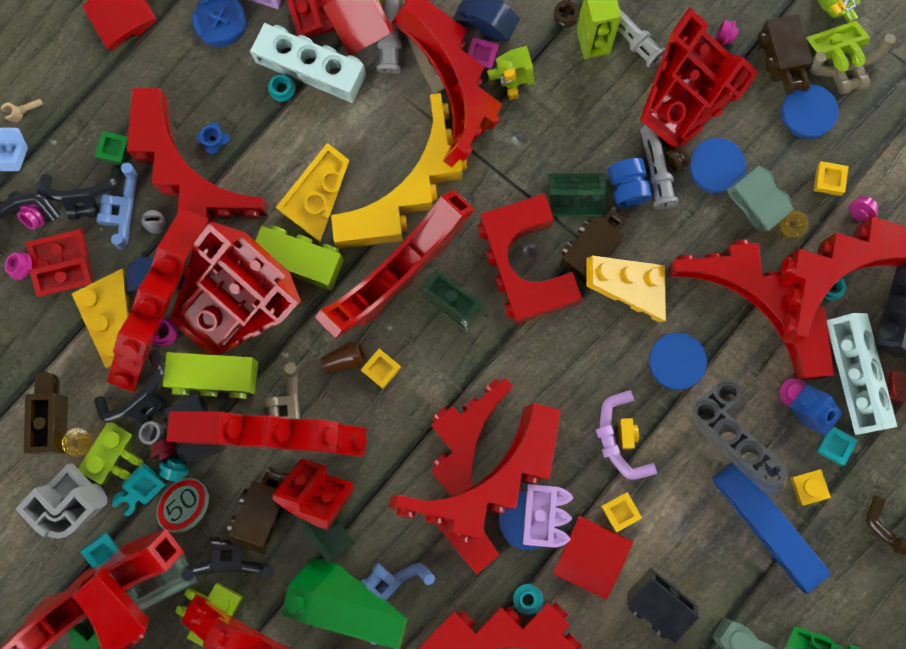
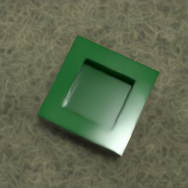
[95,131,128,165]

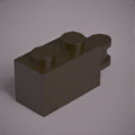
[758,14,813,95]
[560,205,630,284]
[24,371,68,455]
[227,466,289,555]

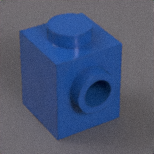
[789,385,843,436]

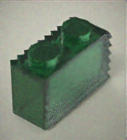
[420,269,482,330]

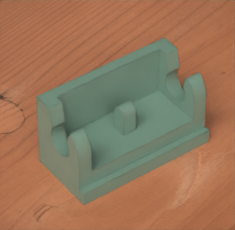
[127,553,197,611]

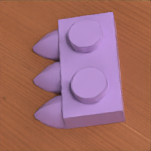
[523,484,573,547]

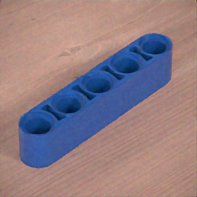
[712,462,831,594]

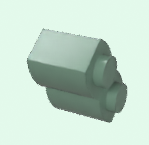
[727,165,794,233]
[712,618,775,649]

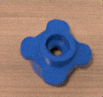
[196,123,230,155]

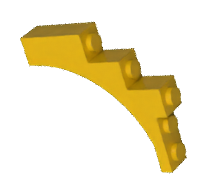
[331,93,467,249]

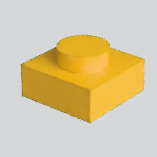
[813,161,849,196]
[361,348,402,389]
[617,418,639,450]
[790,469,831,506]
[601,492,642,533]

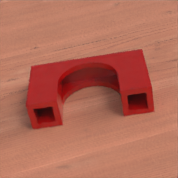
[477,193,582,325]

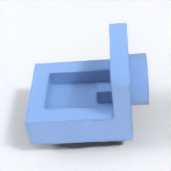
[0,128,28,171]

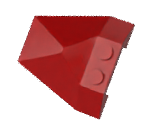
[639,8,759,148]
[170,222,301,355]

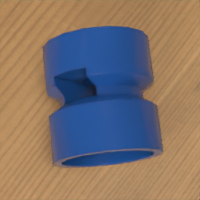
[607,158,652,208]

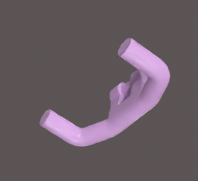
[596,390,658,480]

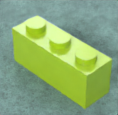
[577,0,621,59]
[255,225,344,291]
[163,352,258,399]

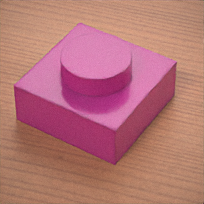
[468,37,499,72]

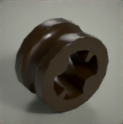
[554,0,579,28]
[665,145,691,173]

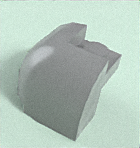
[16,463,107,539]

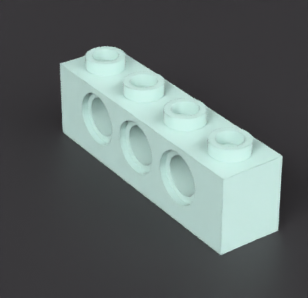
[250,23,366,103]
[827,313,897,435]

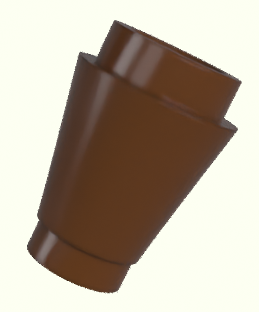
[321,341,366,373]

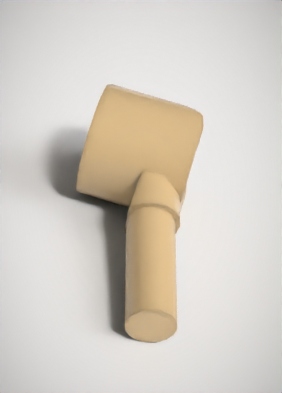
[1,99,43,123]

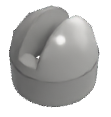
[142,210,166,234]
[139,421,166,445]

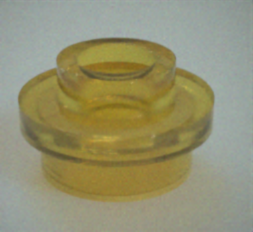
[780,210,809,239]
[61,428,91,457]

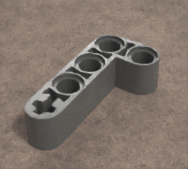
[693,379,787,495]

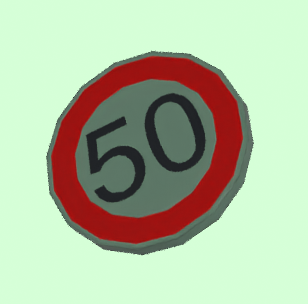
[156,478,209,534]

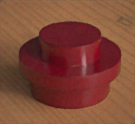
[150,438,178,462]

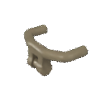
[809,34,896,95]
[264,362,301,419]

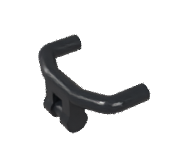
[37,165,122,220]
[0,190,61,256]
[94,350,168,424]
[180,537,274,582]

